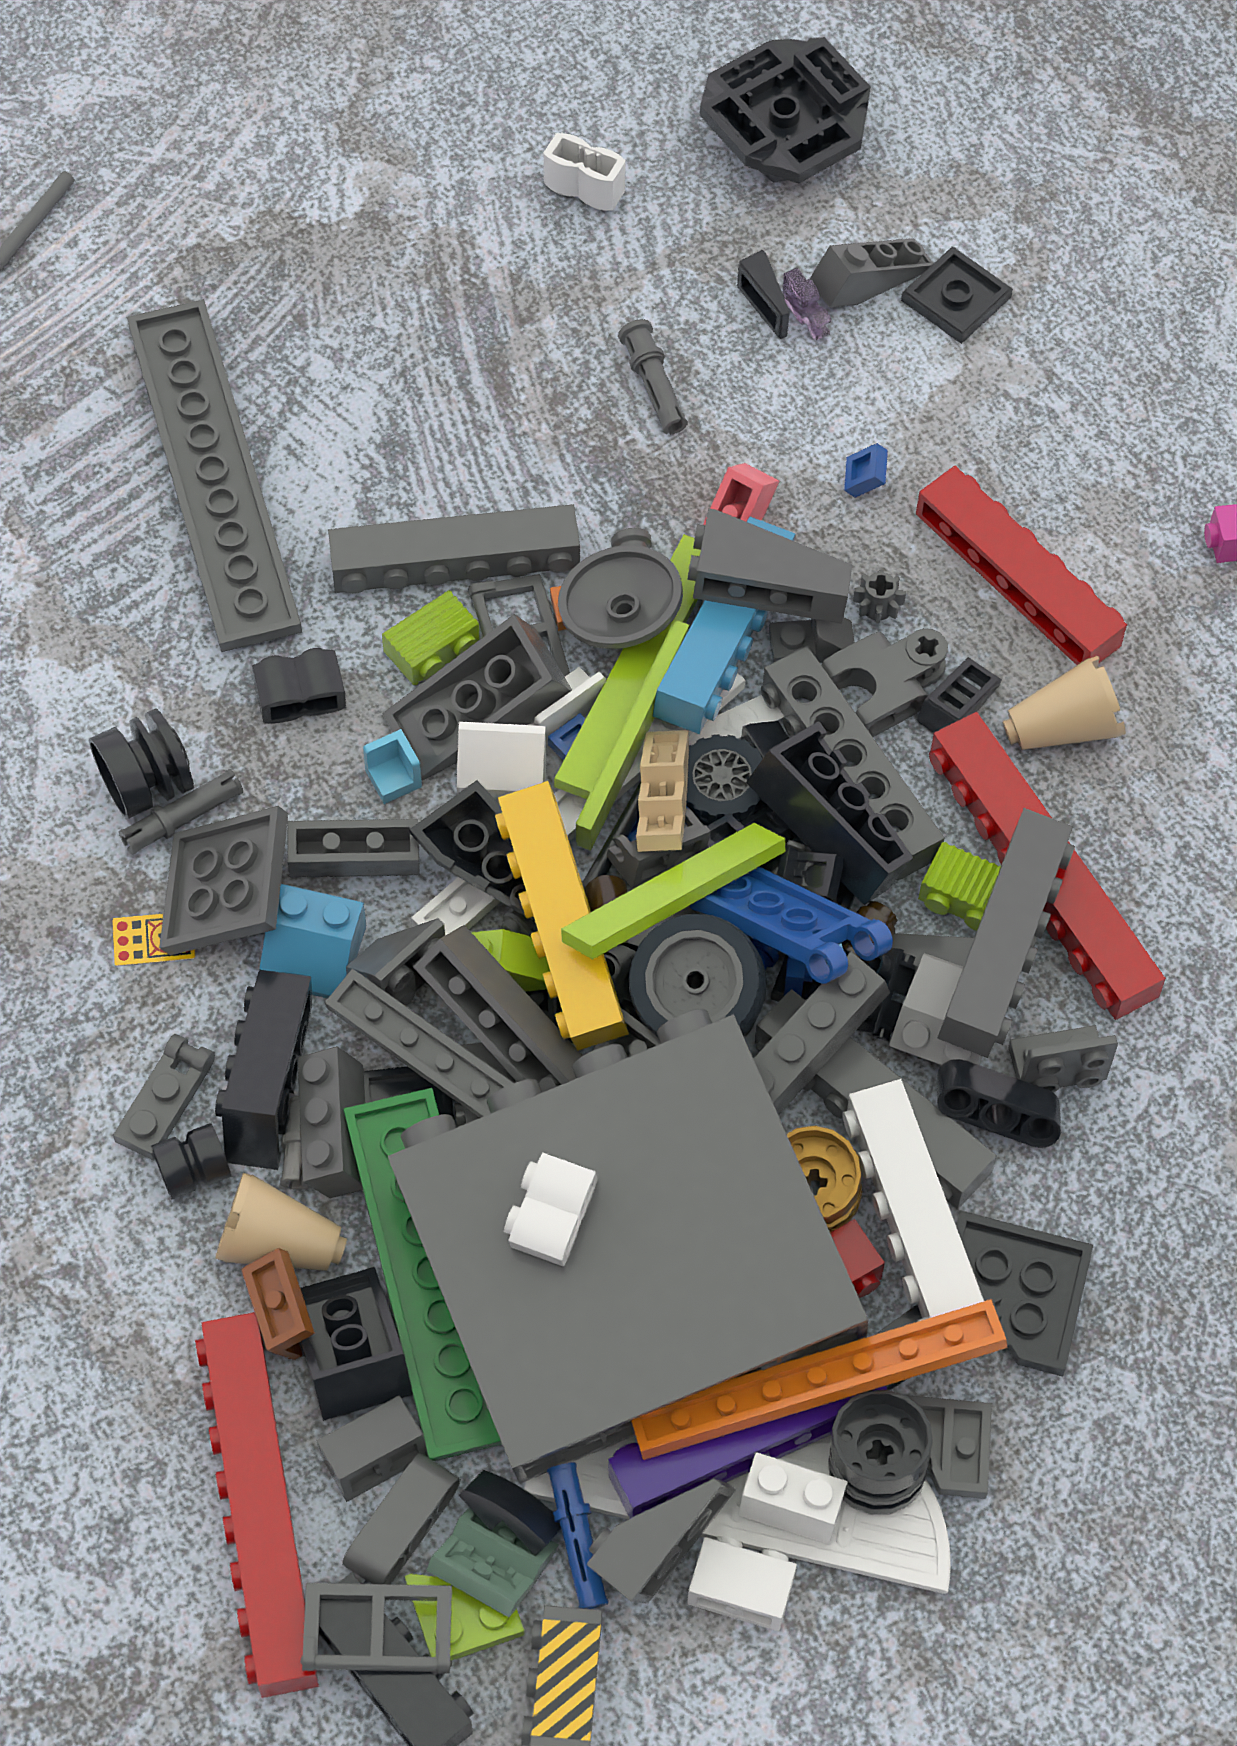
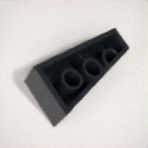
[215,969,312,1170]

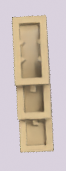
[636,730,689,852]

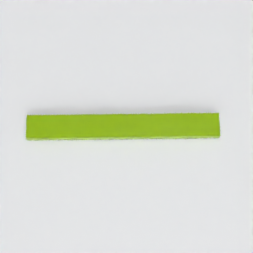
[554,534,701,799]

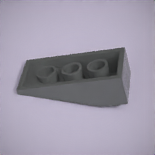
[382,614,572,781]

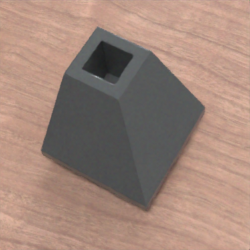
[346,918,445,1007]

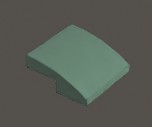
[426,1508,559,1617]

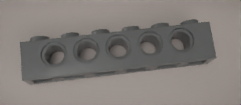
[761,646,945,881]

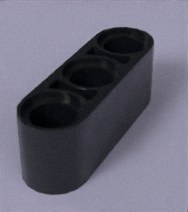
[937,1059,1061,1148]

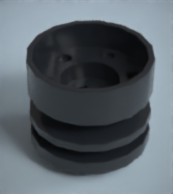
[88,708,194,820]
[828,1390,933,1515]

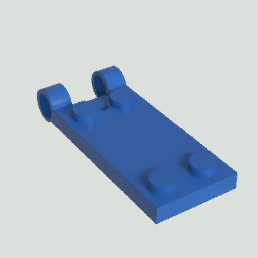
[689,867,893,984]

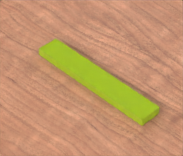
[576,620,690,851]
[561,823,785,959]

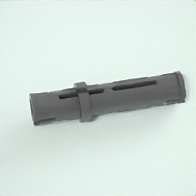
[119,769,243,855]

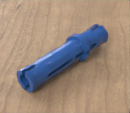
[547,1462,609,1609]

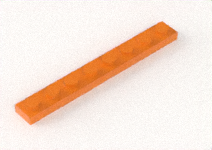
[631,1299,1007,1460]

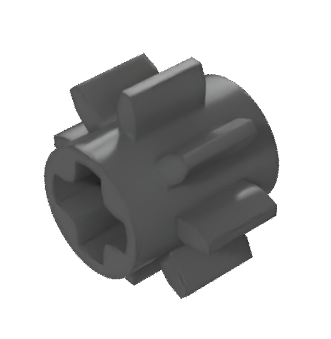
[853,569,906,624]

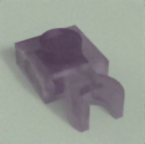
[782,267,831,341]

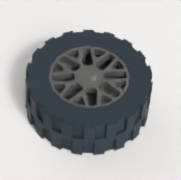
[686,734,766,826]

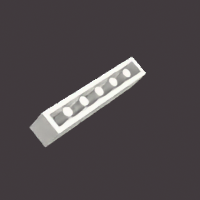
[842,1079,984,1321]

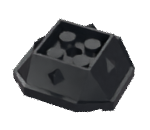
[700,37,871,184]

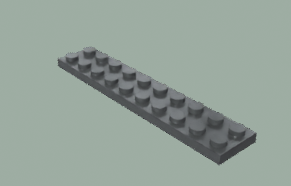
[127,299,302,652]

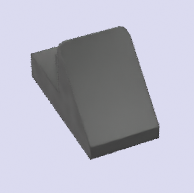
[769,617,855,663]

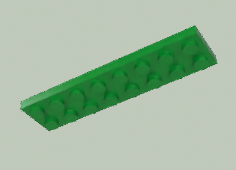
[344,1088,502,1461]

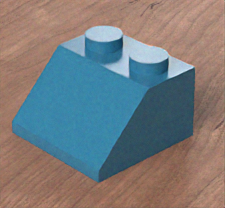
[259,884,367,999]

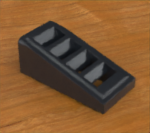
[737,250,790,339]
[917,657,1002,733]

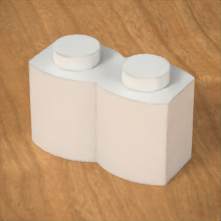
[544,133,626,211]
[504,1153,598,1267]

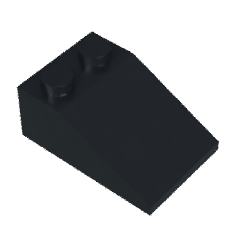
[300,1267,413,1421]

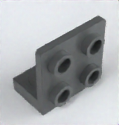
[1008,1025,1118,1093]

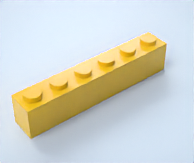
[495,781,629,1051]

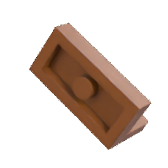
[241,1248,315,1360]

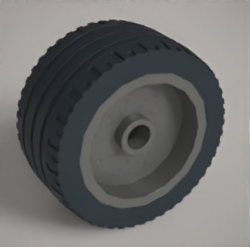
[629,914,767,1037]

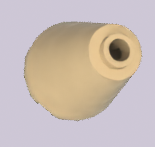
[1002,656,1126,750]
[215,1173,347,1271]

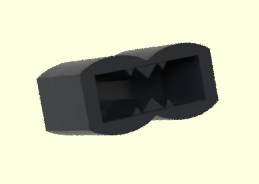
[252,648,346,724]

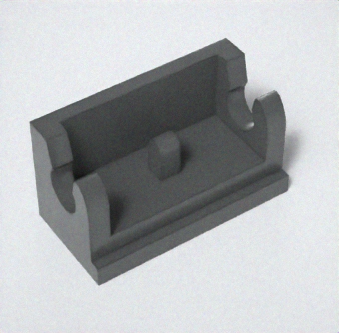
[606,808,711,889]
[316,1396,428,1502]

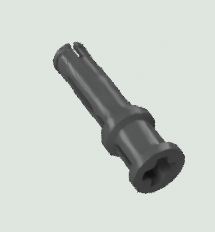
[618,319,688,435]

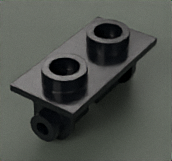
[856,948,917,1041]

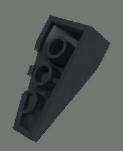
[409,780,535,922]

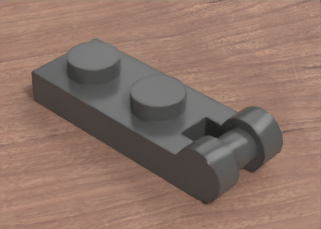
[113,1034,215,1161]

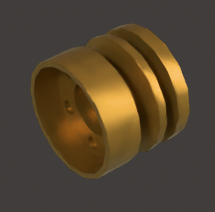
[787,1126,862,1233]

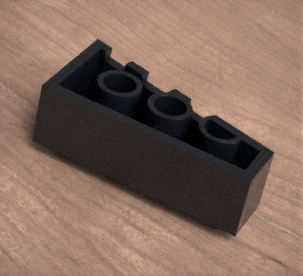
[746,721,913,905]

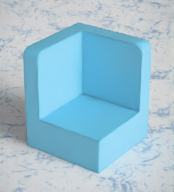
[363,729,422,804]

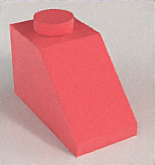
[703,463,780,525]

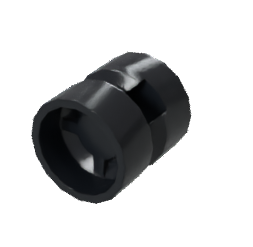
[151,1123,232,1200]

